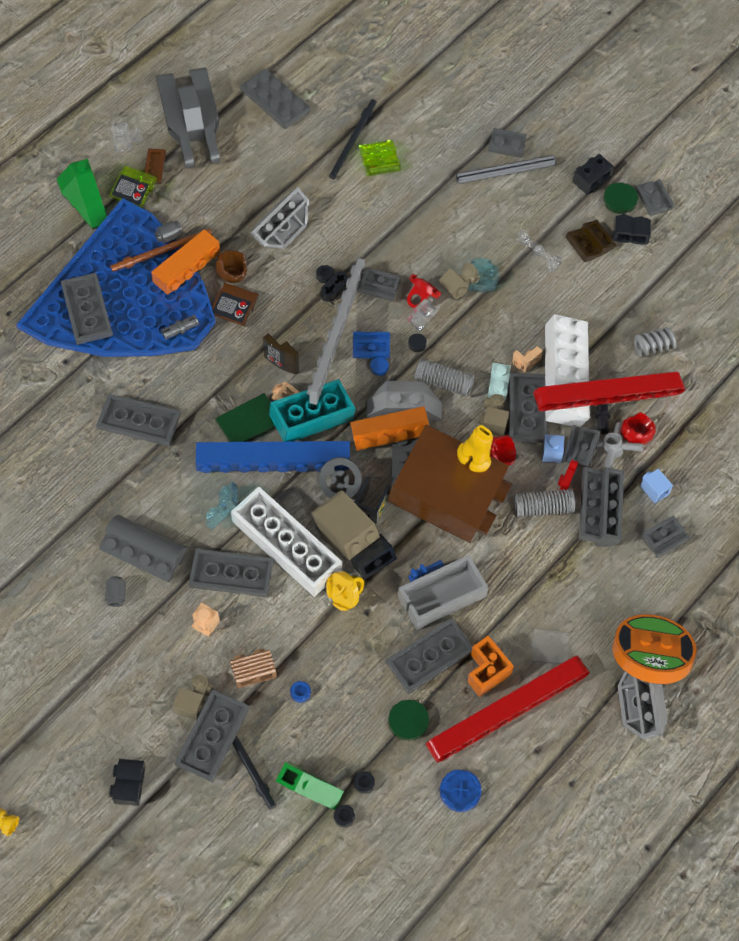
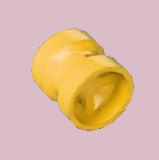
[0,808,19,837]

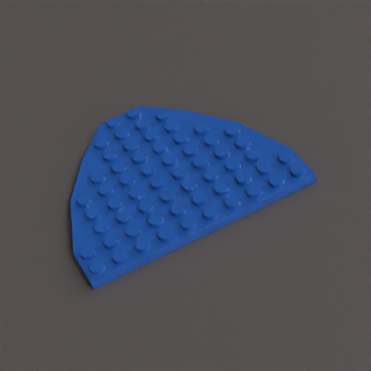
[16,199,216,357]

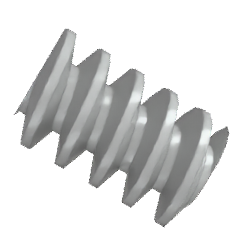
[634,327,676,358]

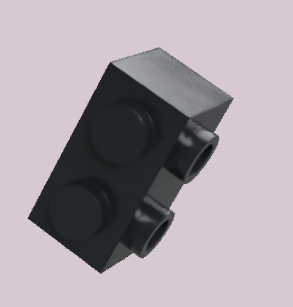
[572,154,614,195]
[350,534,397,580]

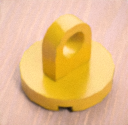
[326,571,364,611]

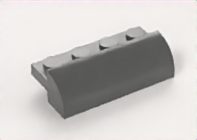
[579,467,624,547]
[99,515,188,582]

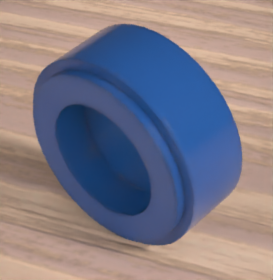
[370,357,389,376]
[290,681,311,703]

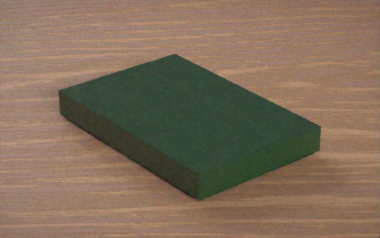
[215,393,276,442]

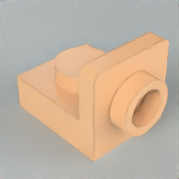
[512,346,542,373]
[271,382,299,401]

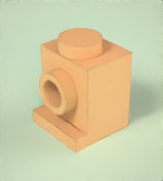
[192,602,220,637]

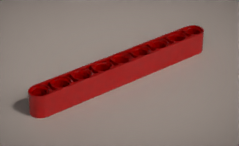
[533,372,686,411]
[425,655,590,763]

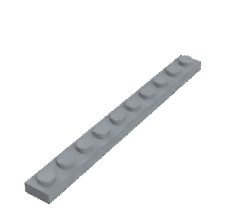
[307,258,365,405]

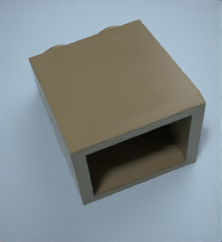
[311,490,380,560]

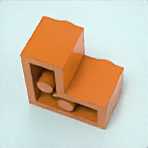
[467,635,514,697]

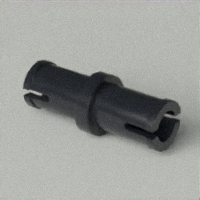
[595,404,610,435]

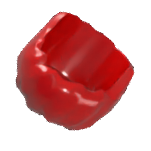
[621,412,656,445]
[490,435,516,466]

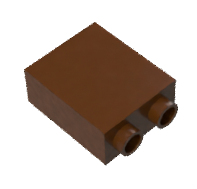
[387,424,512,543]

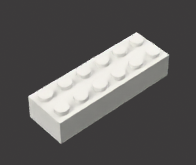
[545,314,590,427]
[231,487,342,597]

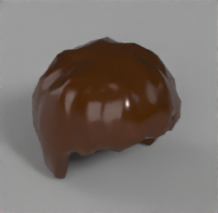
[215,250,247,284]

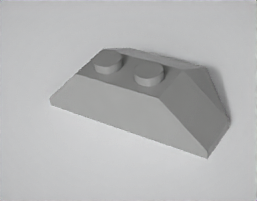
[251,187,309,250]
[367,381,442,421]
[618,671,668,739]

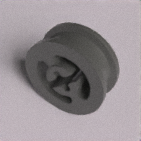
[319,457,362,498]

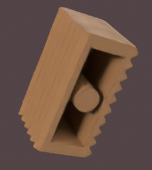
[230,649,277,689]

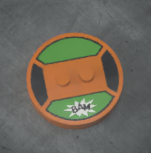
[612,614,697,684]

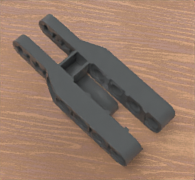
[156,67,220,169]

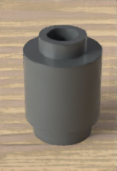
[155,221,183,244]
[105,576,126,607]

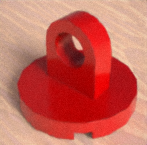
[407,273,442,308]

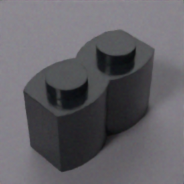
[613,214,651,245]
[109,759,146,806]

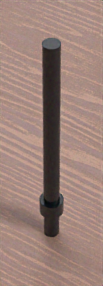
[329,99,377,179]
[232,735,276,810]

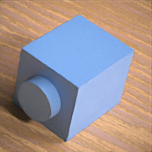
[542,434,564,463]
[640,469,673,503]

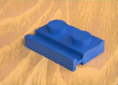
[353,332,390,359]

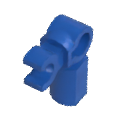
[408,560,445,582]

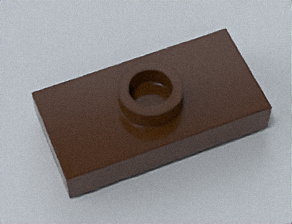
[143,148,166,184]

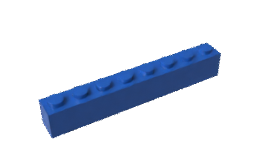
[196,441,350,473]

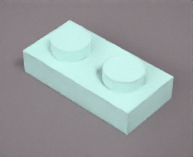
[488,363,511,401]

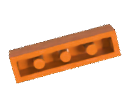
[151,229,220,295]
[350,406,429,451]

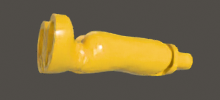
[457,425,493,472]

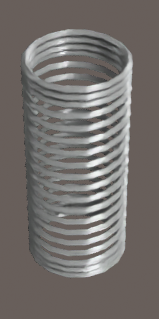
[414,358,475,397]
[514,489,575,518]

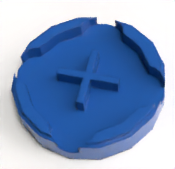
[439,769,481,812]

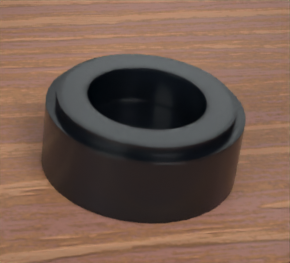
[316,265,334,283]
[408,333,427,352]
[354,771,375,794]
[334,805,355,828]

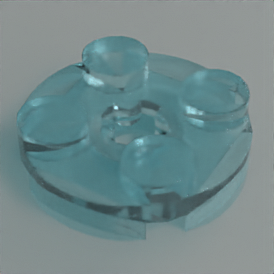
[468,258,500,292]

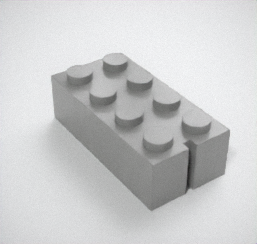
[398,555,488,630]

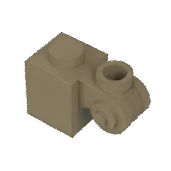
[438,263,480,299]
[479,394,509,436]
[173,675,214,720]

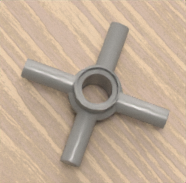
[596,422,643,468]

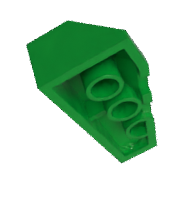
[57,159,107,230]

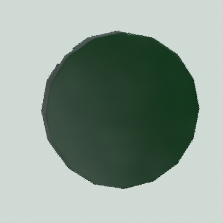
[603,182,638,214]
[388,700,429,741]

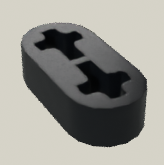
[321,272,348,302]

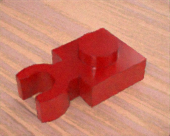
[557,459,579,495]

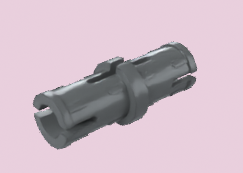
[161,315,199,340]

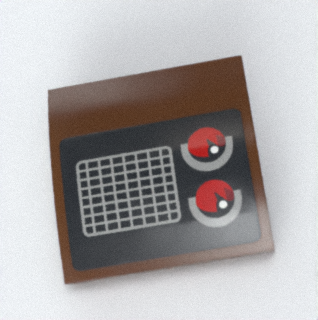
[212,283,259,327]

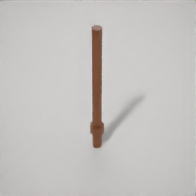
[110,228,212,272]

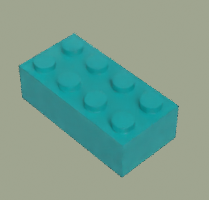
[269,379,355,442]

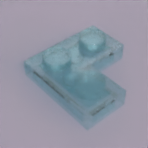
[206,482,238,530]

